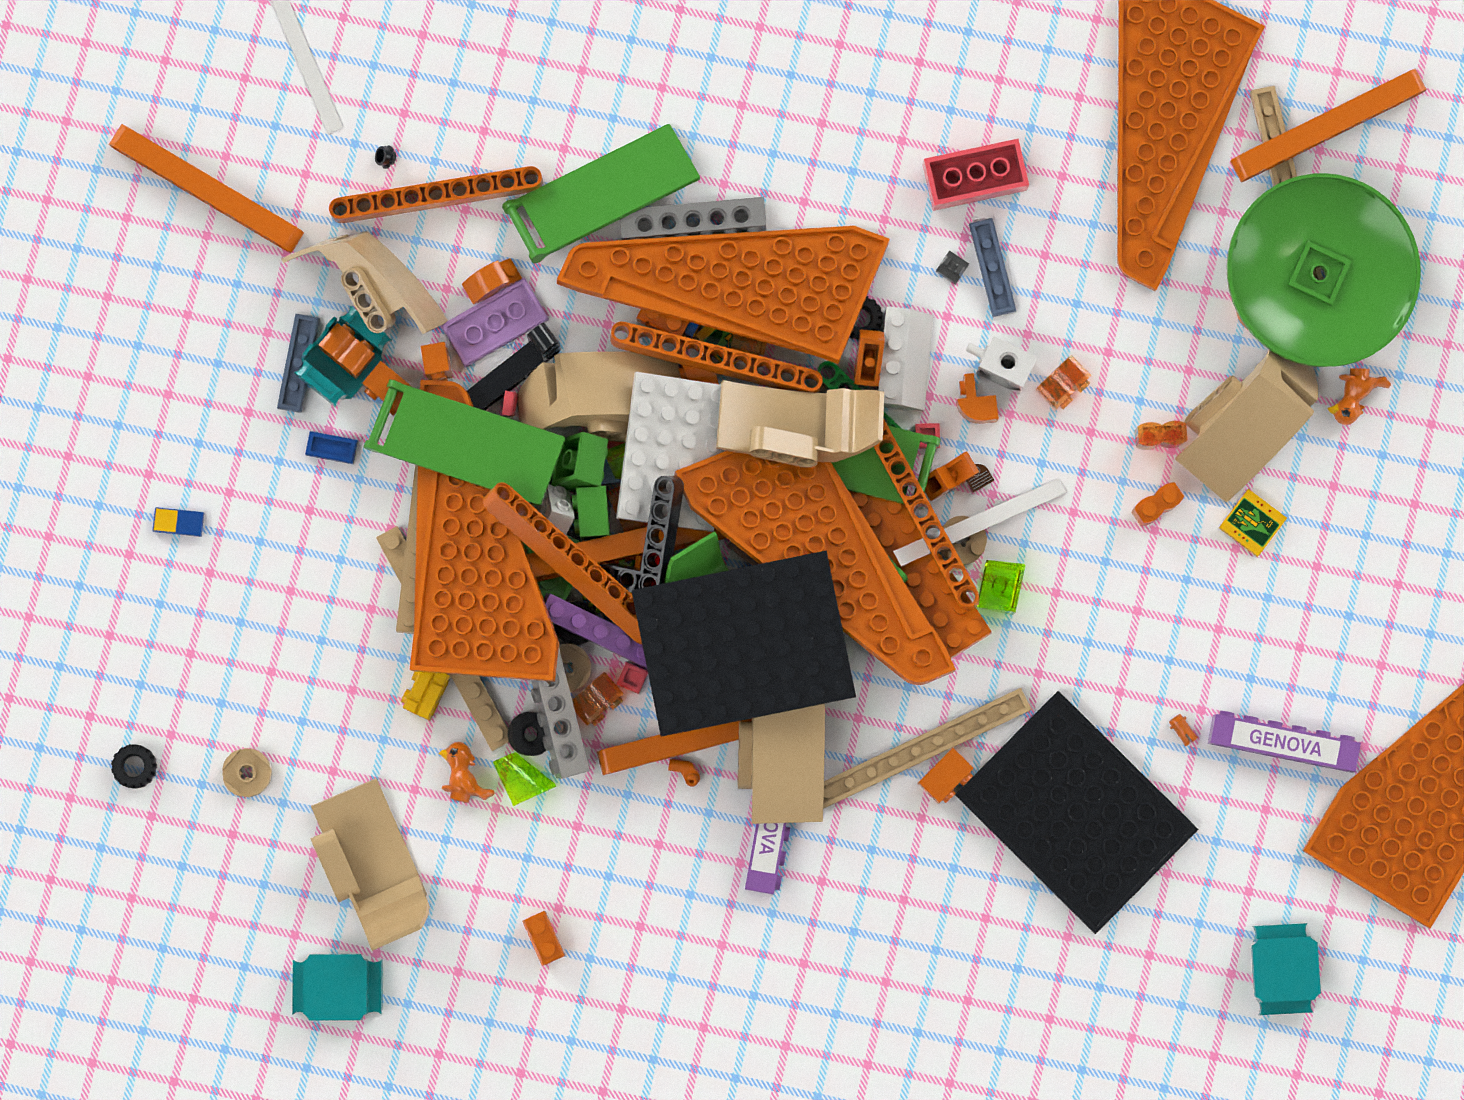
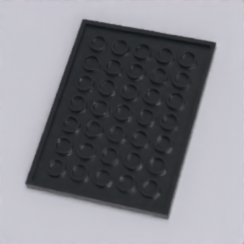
[631,550,856,737]
[955,691,1199,934]

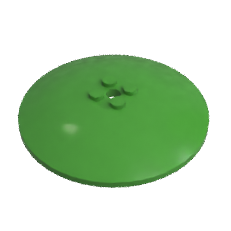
[1226,173,1421,367]

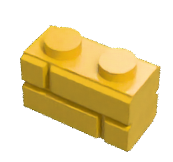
[401,671,451,721]

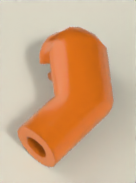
[668,759,700,787]

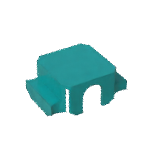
[294,305,392,408]
[1251,923,1321,1015]
[292,954,383,1021]

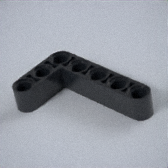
[467,322,561,411]
[600,475,684,592]

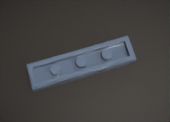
[969,218,1016,318]
[277,313,320,413]

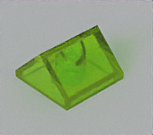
[977,560,1026,615]

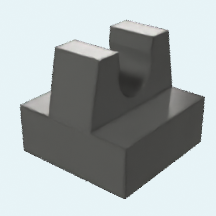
[936,250,969,285]

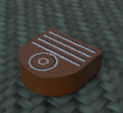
[967,464,995,493]

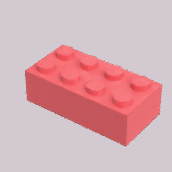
[922,138,1029,211]

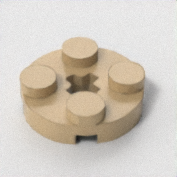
[940,516,987,565]
[546,644,591,693]
[222,748,272,798]

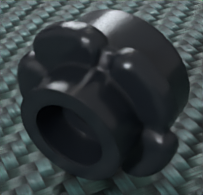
[375,145,396,169]

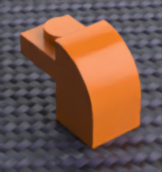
[462,258,522,305]
[956,373,999,424]
[925,451,979,501]

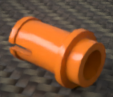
[1169,714,1198,746]

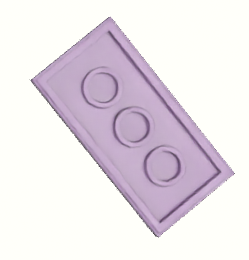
[441,277,549,368]

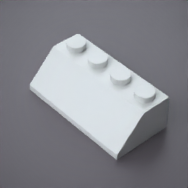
[878,306,934,411]

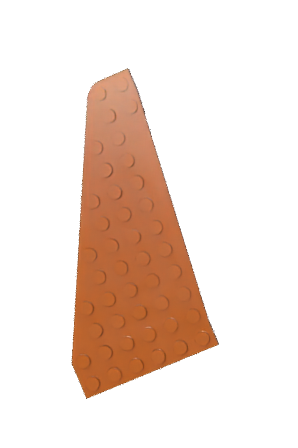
[1117,0,1265,292]
[557,226,890,364]
[409,380,559,682]
[674,451,956,685]

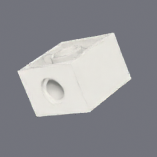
[966,336,1038,395]

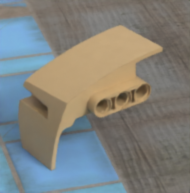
[281,231,448,334]
[1175,349,1318,503]
[517,352,680,442]
[716,380,884,467]
[737,704,825,824]
[310,778,430,951]

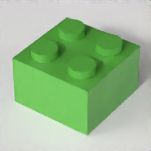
[551,432,608,493]
[572,486,611,542]

